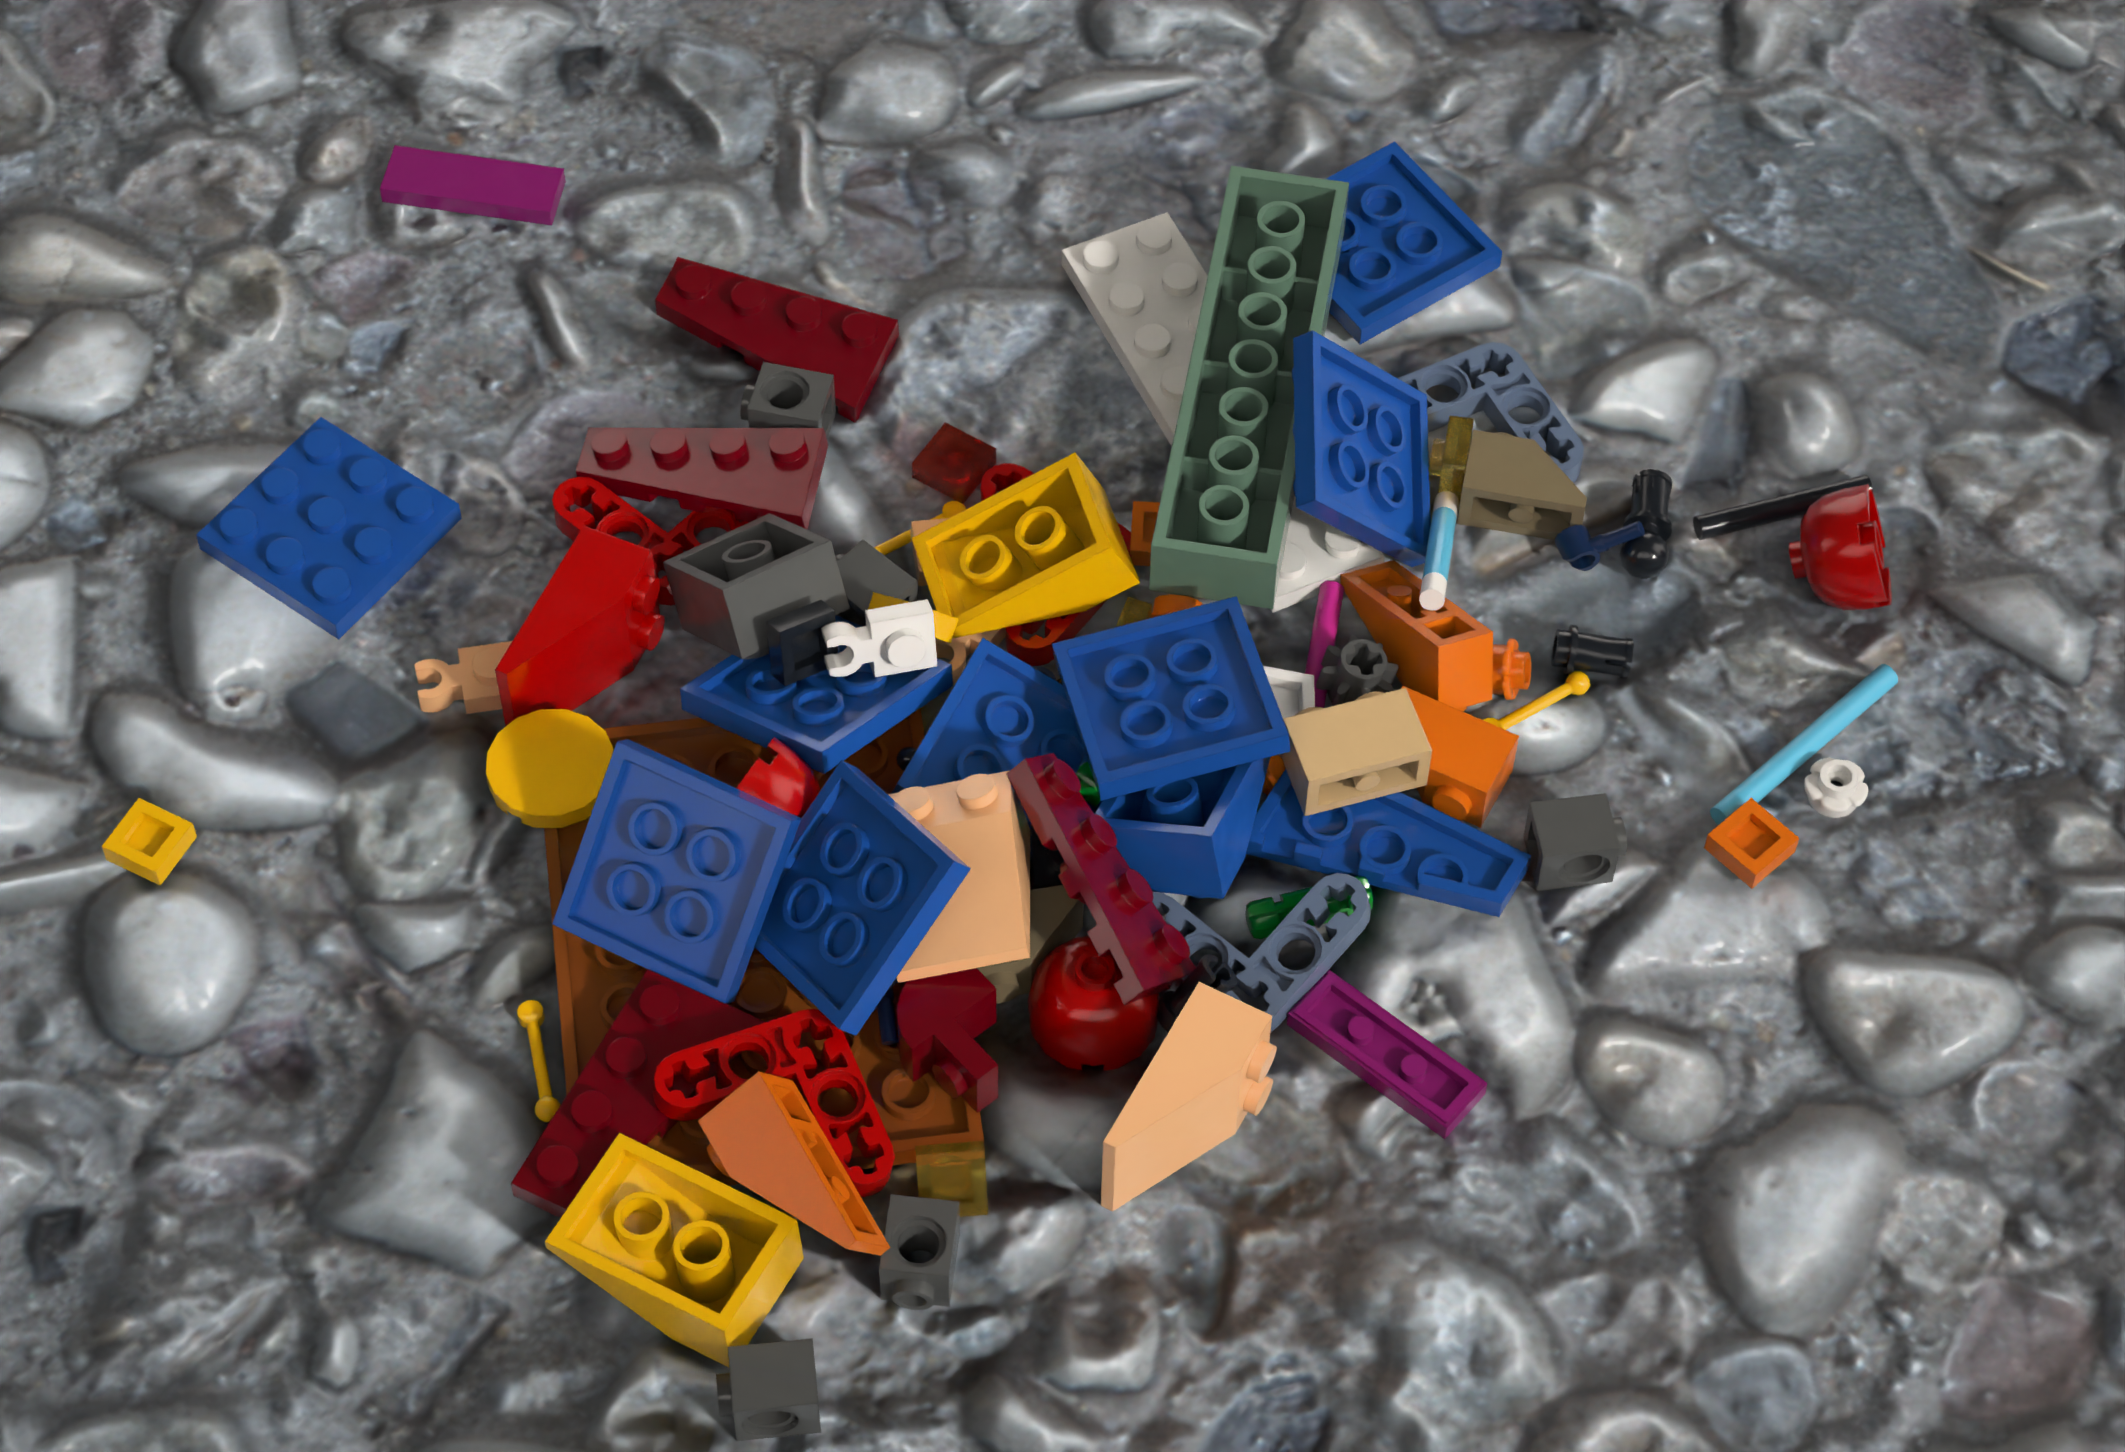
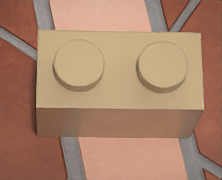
[1280,688,1432,816]

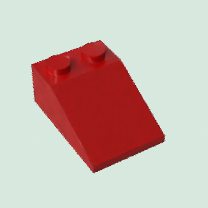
[495,525,665,727]

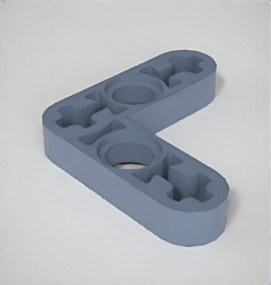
[1398,342,1584,483]
[1152,873,1371,1032]

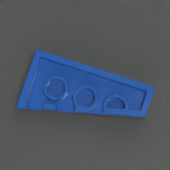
[1246,769,1531,917]

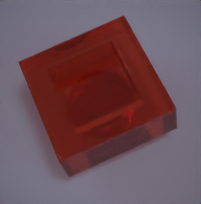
[912,422,996,504]

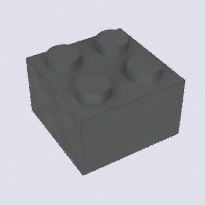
[663,513,850,659]

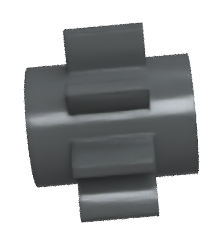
[1316,635,1399,706]

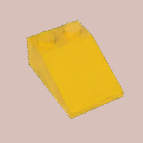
[912,452,1140,639]
[545,1133,804,1368]

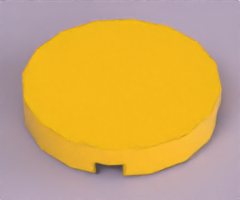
[486,709,614,828]

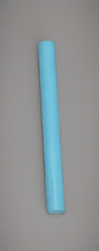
[1710,664,1898,825]

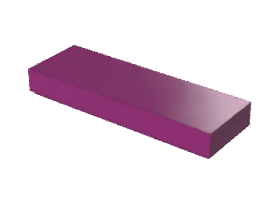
[380,145,566,226]
[1287,970,1487,1139]

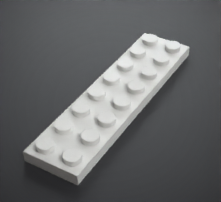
[1061,212,1384,613]

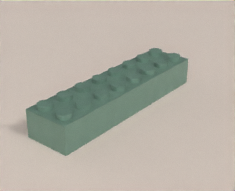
[1149,166,1349,609]

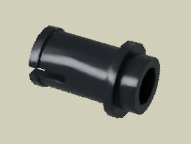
[1551,625,1634,679]
[1157,954,1237,1032]

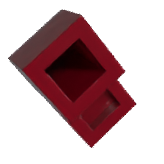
[897,968,998,1113]

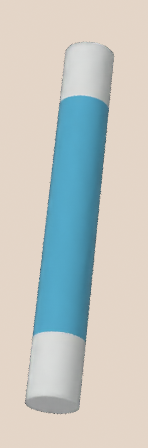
[1419,491,1459,611]

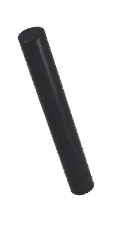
[1693,475,1873,540]

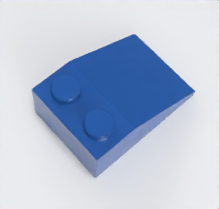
[1095,757,1270,899]

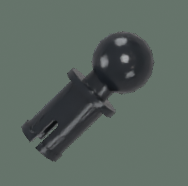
[1620,469,1672,579]

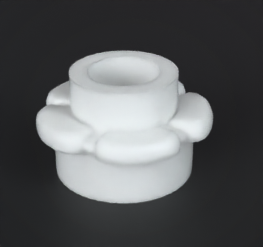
[1804,757,1868,818]

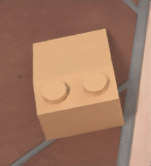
[888,770,1030,983]
[1101,982,1277,1211]

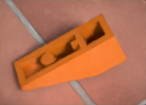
[1340,560,1493,711]
[698,1071,891,1256]

